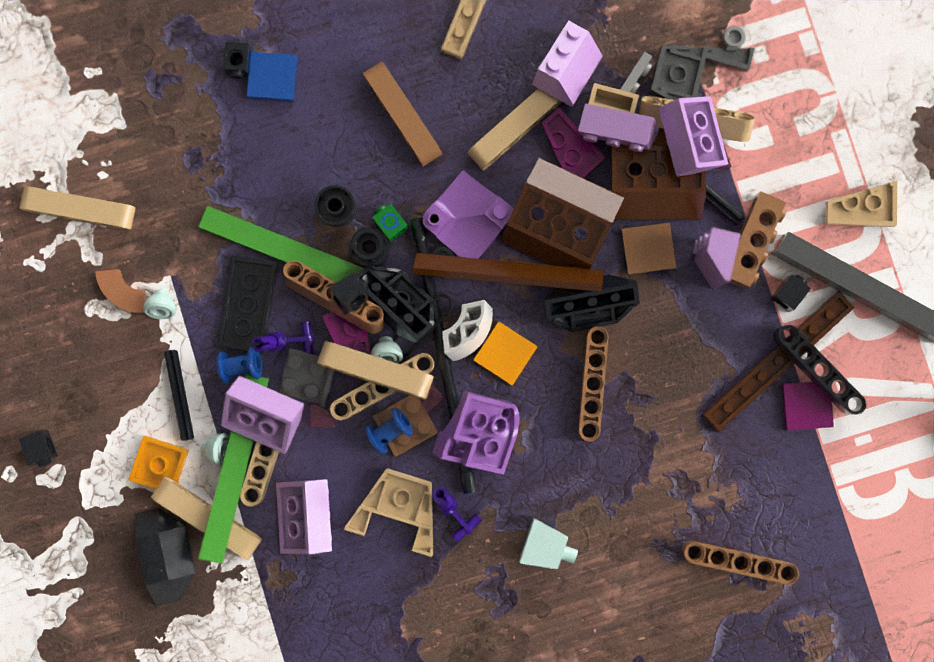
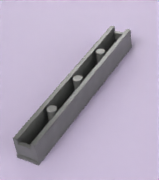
[771,231,934,343]

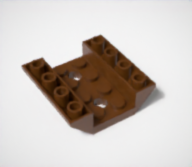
[609,128,706,220]
[501,157,625,269]

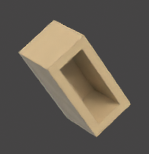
[588,83,639,113]

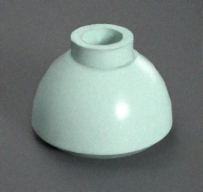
[143,289,176,320]
[371,336,403,364]
[201,433,230,466]

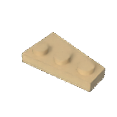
[825,180,898,227]

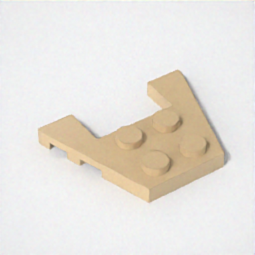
[344,468,433,557]

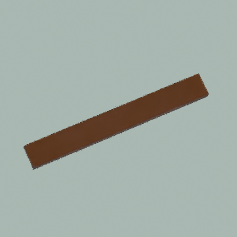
[413,253,603,292]
[702,291,855,432]

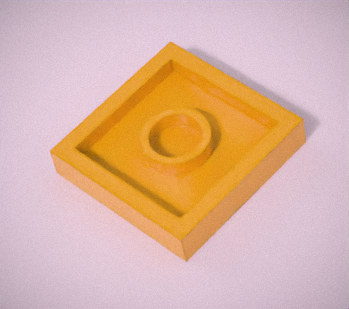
[473,322,538,386]
[128,435,189,489]

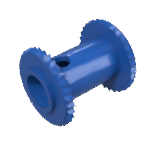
[216,347,262,384]
[365,408,413,454]

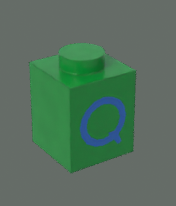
[372,204,409,243]

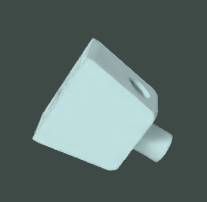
[519,518,578,569]

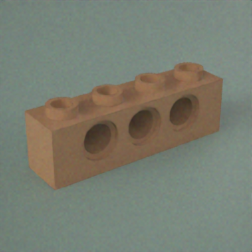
[729,191,787,289]

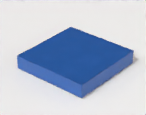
[247,51,298,102]

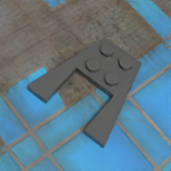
[649,45,755,108]

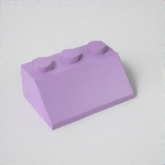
[532,21,602,107]
[659,96,728,176]
[578,104,659,152]
[692,227,741,289]
[221,376,304,454]
[276,480,332,554]

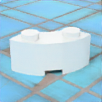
[442,300,493,361]

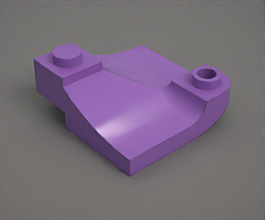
[423,170,514,259]
[432,391,520,474]

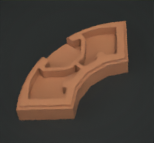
[95,269,146,314]

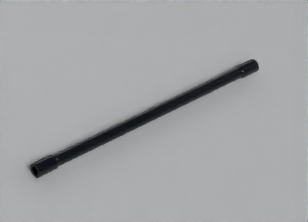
[410,217,477,494]

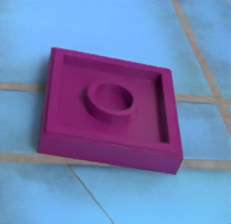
[781,382,834,430]

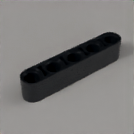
[773,325,867,415]

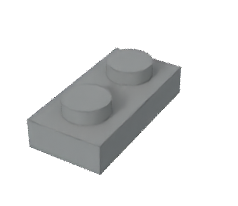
[620,52,652,94]

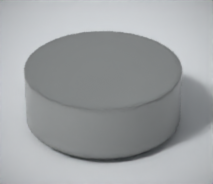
[721,26,746,48]

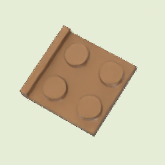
[621,222,676,275]
[373,396,438,457]

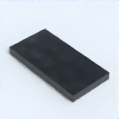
[217,255,278,354]

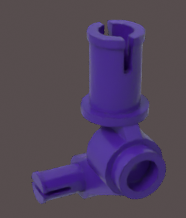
[252,321,314,354]
[432,487,482,543]

